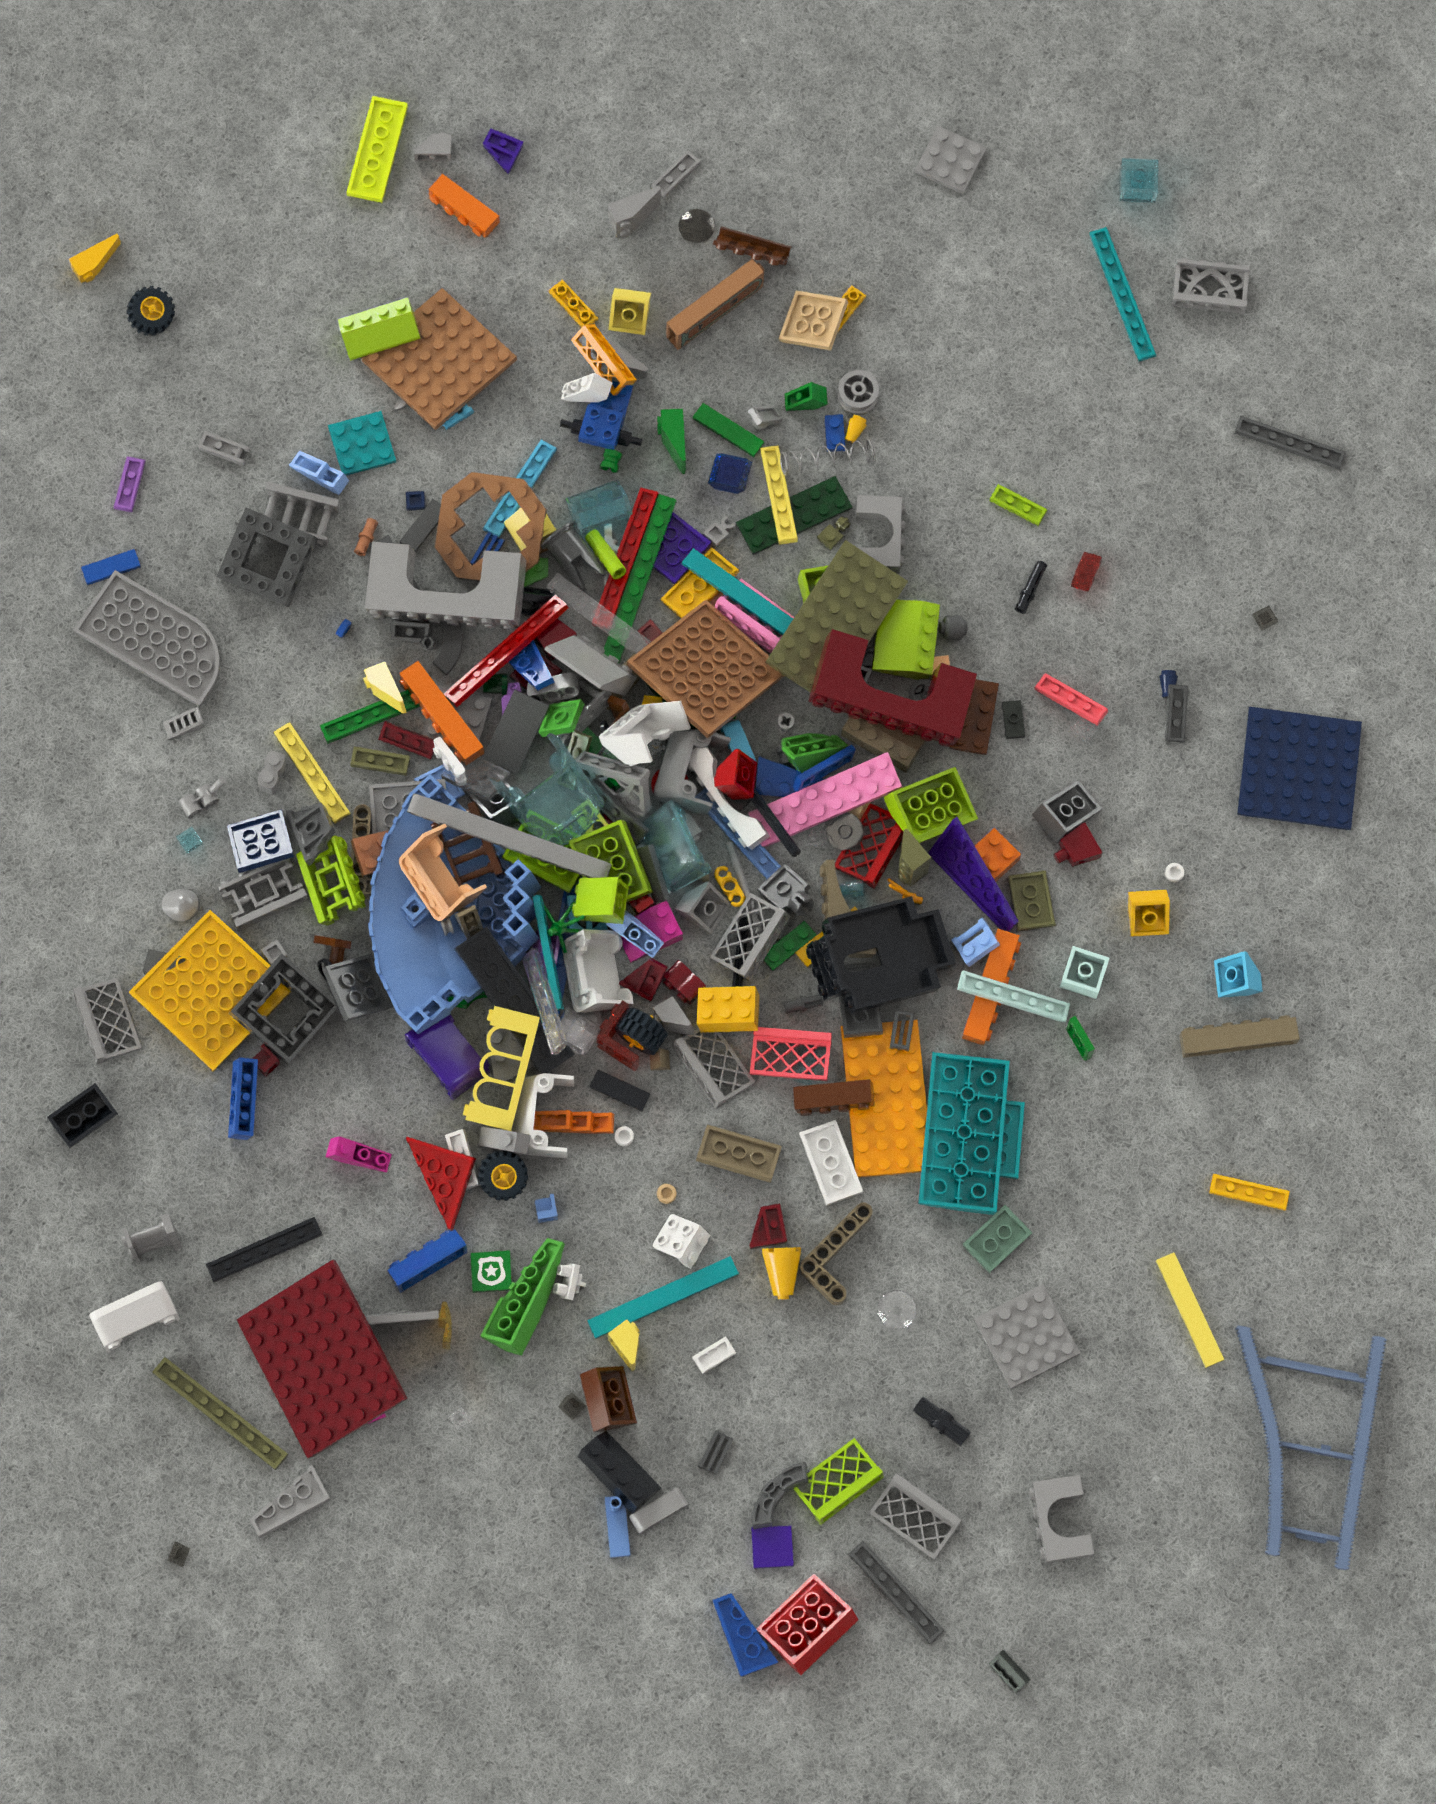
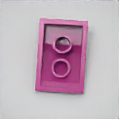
[621,900,683,963]

